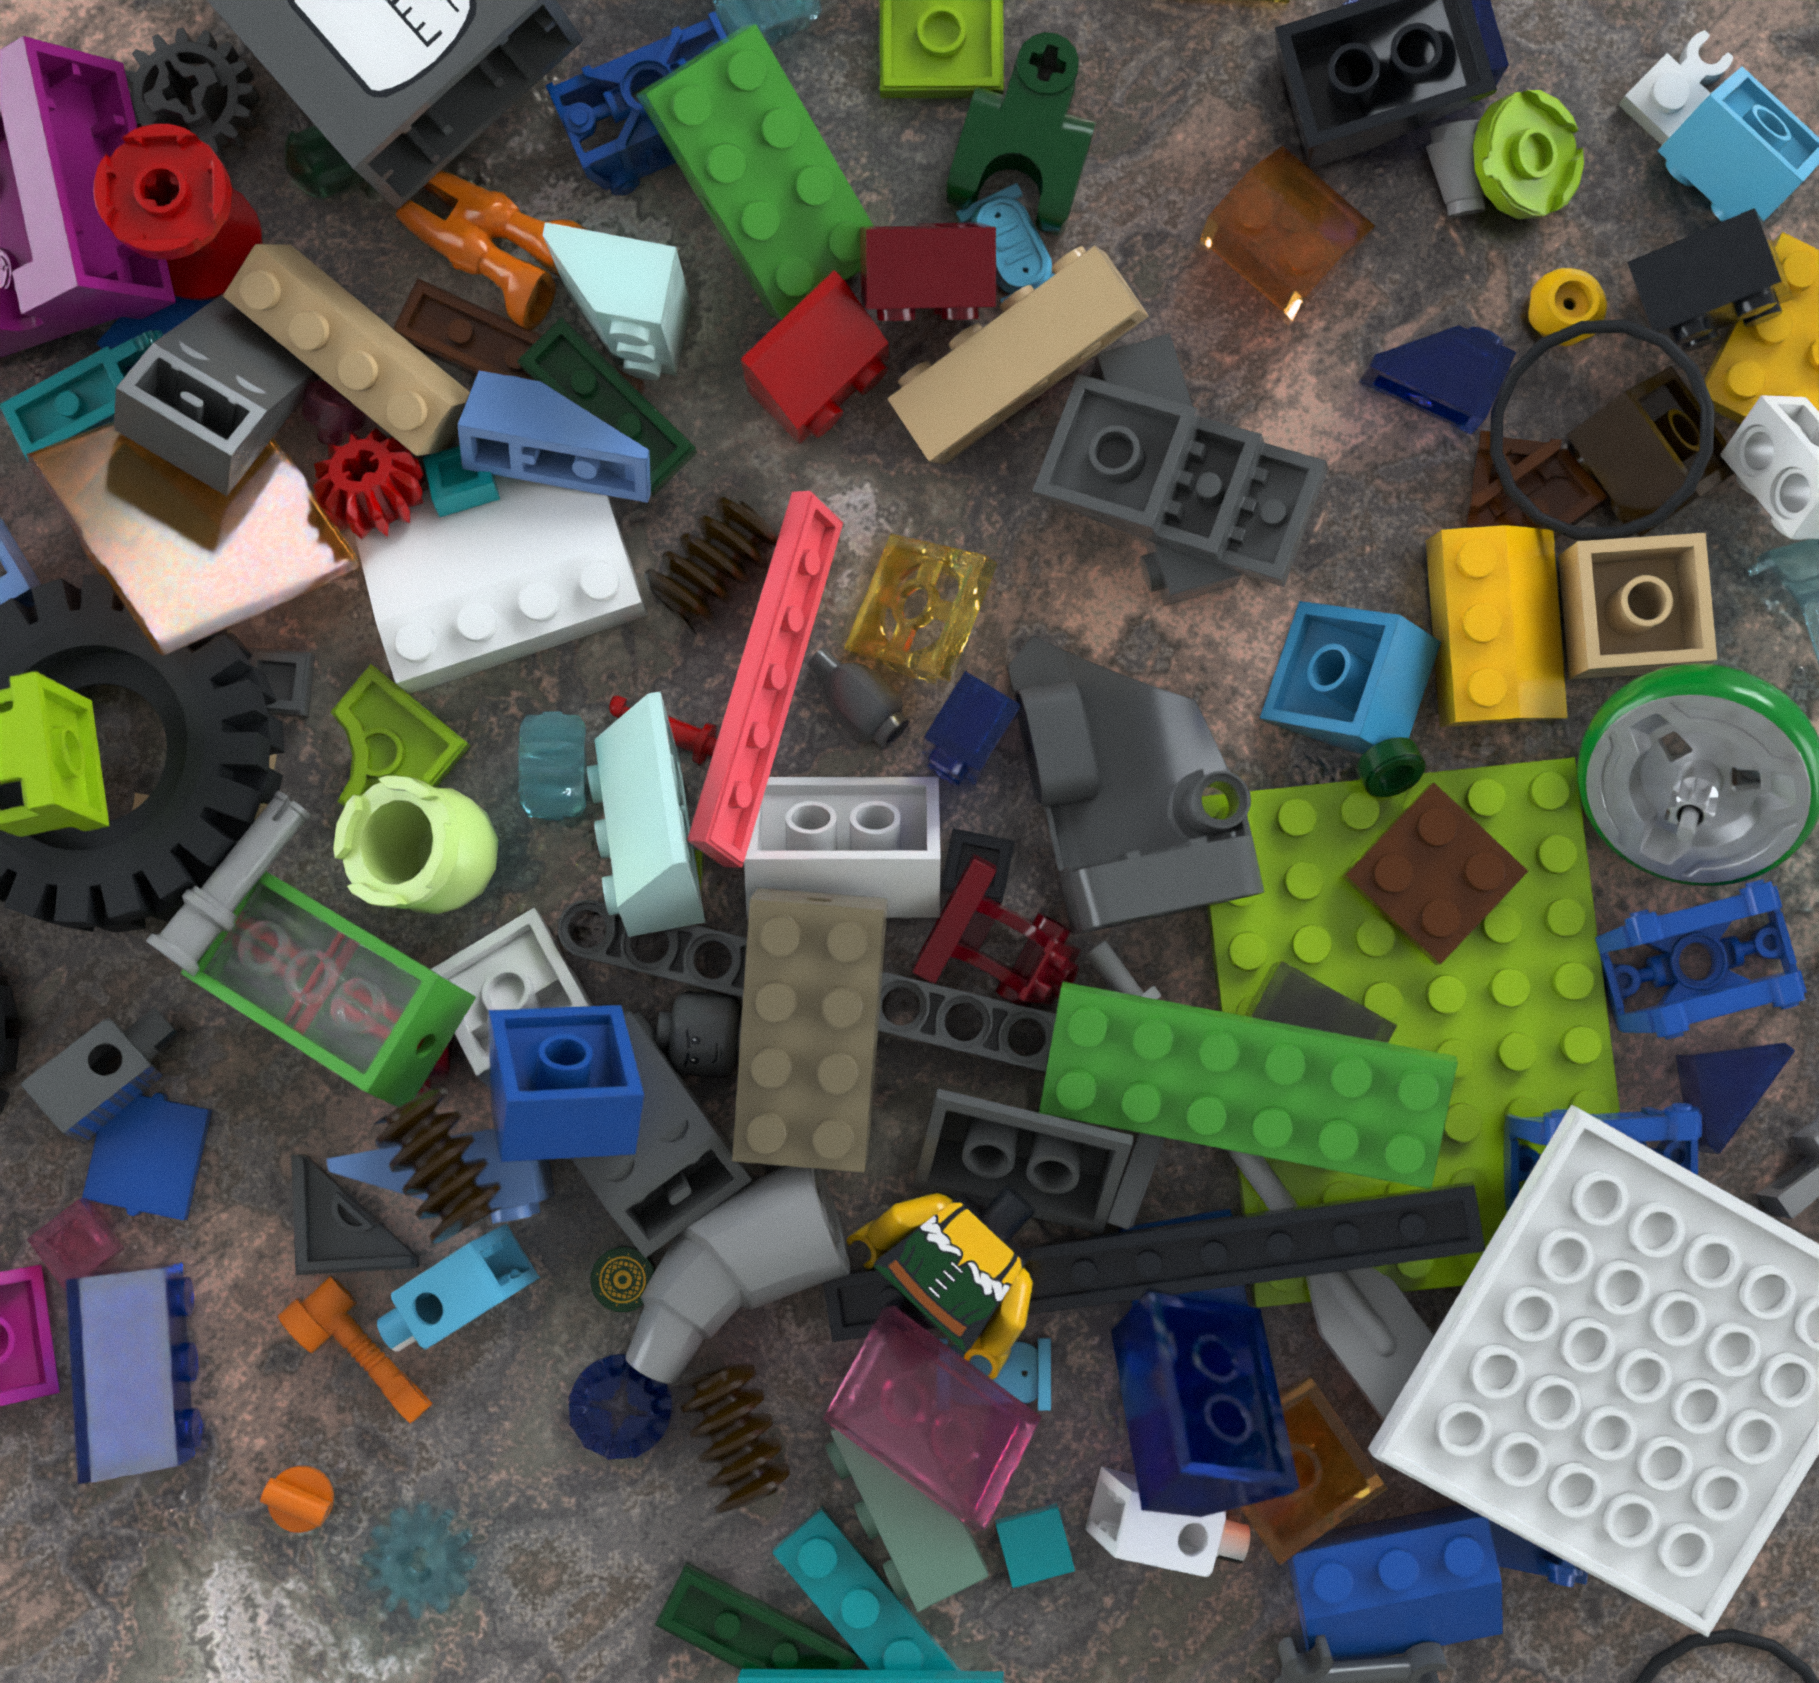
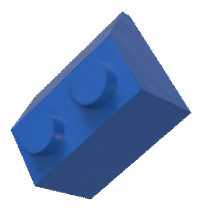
[488,1005,644,1162]

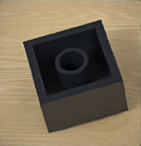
[1627,208,1794,352]

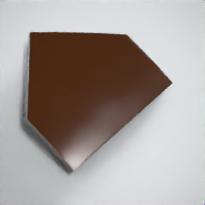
[1466,430,1607,540]

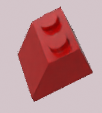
[741,270,889,444]

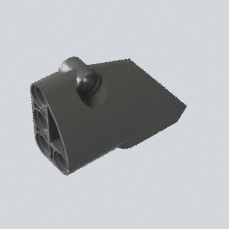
[1007,635,1264,935]

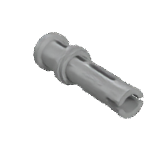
[146,790,311,977]

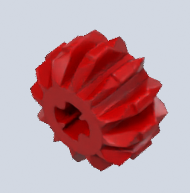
[313,428,424,540]

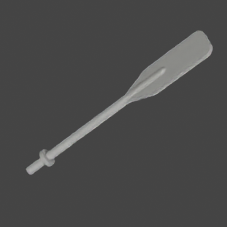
[1085,940,1434,1422]

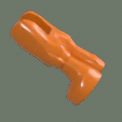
[396,170,588,330]

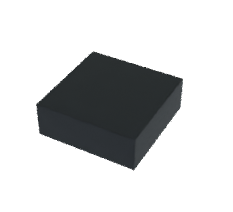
[940,828,1015,904]

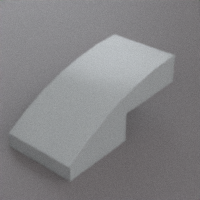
[1756,1116,1819,1219]

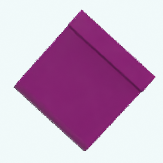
[0,36,176,358]

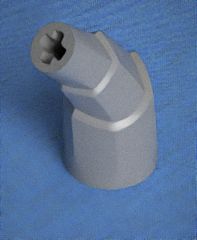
[626,1166,850,1384]

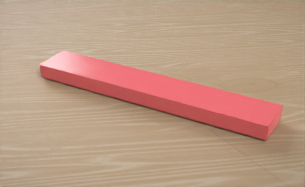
[687,491,843,868]

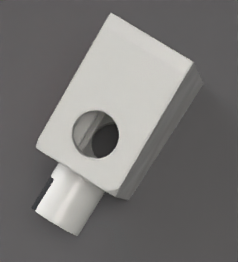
[1085,1466,1250,1577]

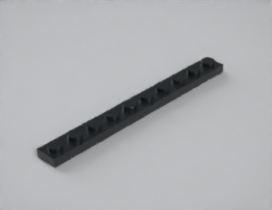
[823,1182,1485,1342]

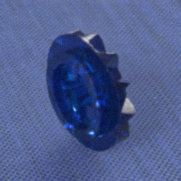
[568,1354,672,1460]

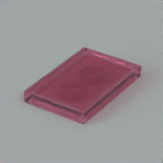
[823,1305,1042,1531]

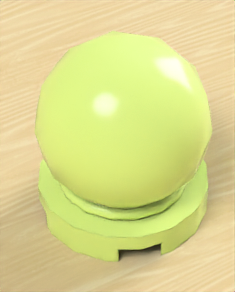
[333,775,499,914]

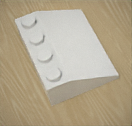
[355,475,648,694]

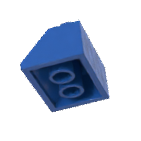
[1283,1504,1503,1661]

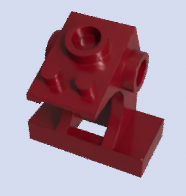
[912,853,1082,1008]

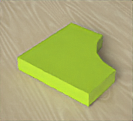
[330,664,471,807]

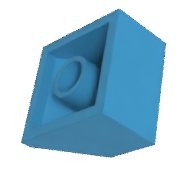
[1259,601,1441,754]

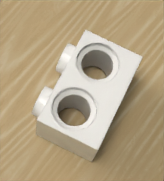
[1720,395,1819,540]

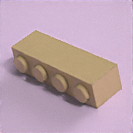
[223,244,470,456]
[887,246,1149,465]

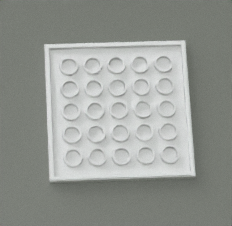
[1368,1104,1819,1637]

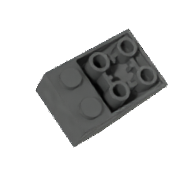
[114,295,320,496]
[571,1009,752,1258]

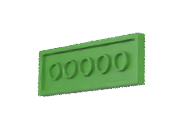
[1039,982,1458,1189]

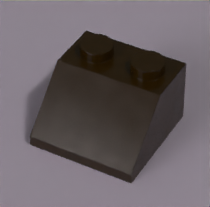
[1566,366,1735,537]

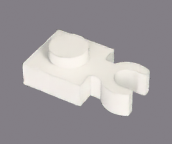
[1618,30,1733,145]

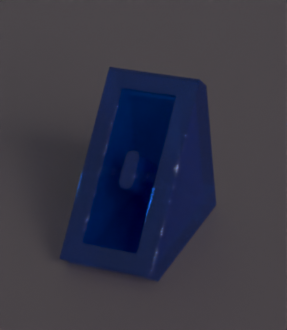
[1676,1043,1796,1154]

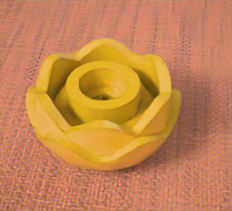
[1528,268,1607,346]

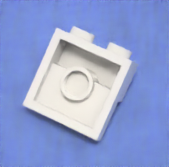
[431,907,593,1089]

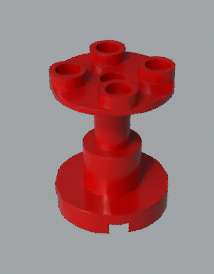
[93,124,263,301]

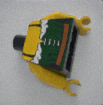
[846,1185,1035,1380]

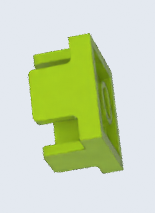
[0,671,110,837]

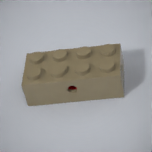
[732,888,888,1173]

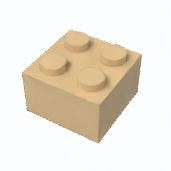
[1558,533,1717,680]

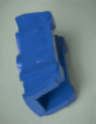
[545,11,727,196]
[1595,879,1807,1040]
[1504,1103,1702,1212]

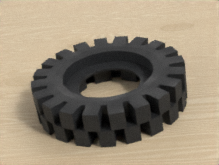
[0,575,285,933]

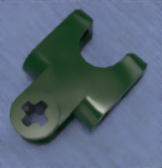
[946,32,1096,236]

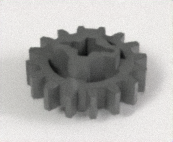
[125,28,260,163]

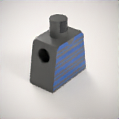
[20,1006,180,1145]

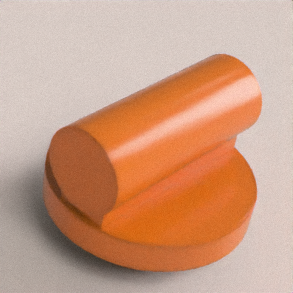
[260,1465,334,1533]

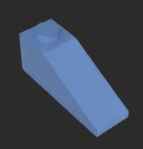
[457,370,651,503]

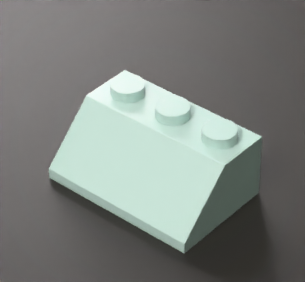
[543,222,691,380]
[587,692,705,937]

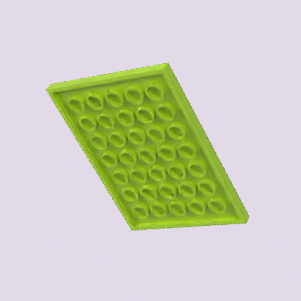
[1202,757,1620,1308]

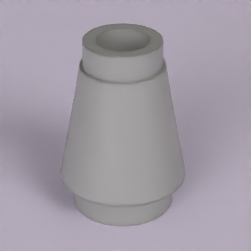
[1426,120,1486,217]

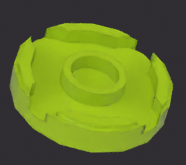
[1473,90,1584,219]

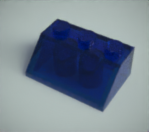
[66,1262,202,1484]
[1111,1291,1299,1517]

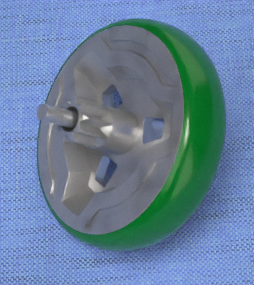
[1577,663,1819,886]

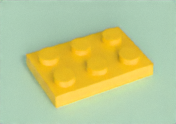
[1695,232,1819,424]

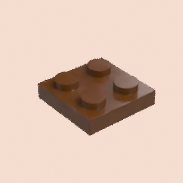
[1342,782,1528,965]

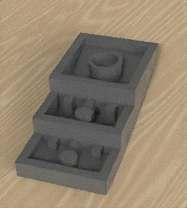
[1032,373,1328,587]

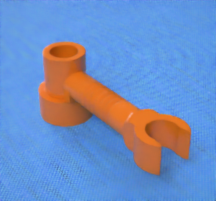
[277,1275,433,1423]

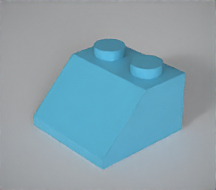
[1657,66,1819,222]

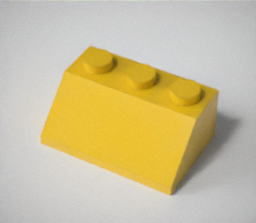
[1426,525,1568,728]

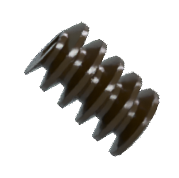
[644,497,779,635]
[374,1087,502,1244]
[674,1364,790,1513]

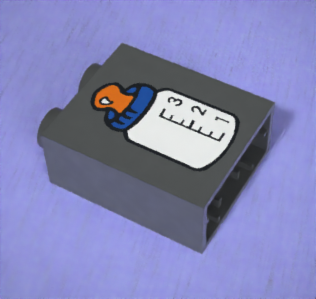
[207,0,583,210]

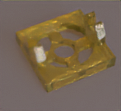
[844,533,998,685]

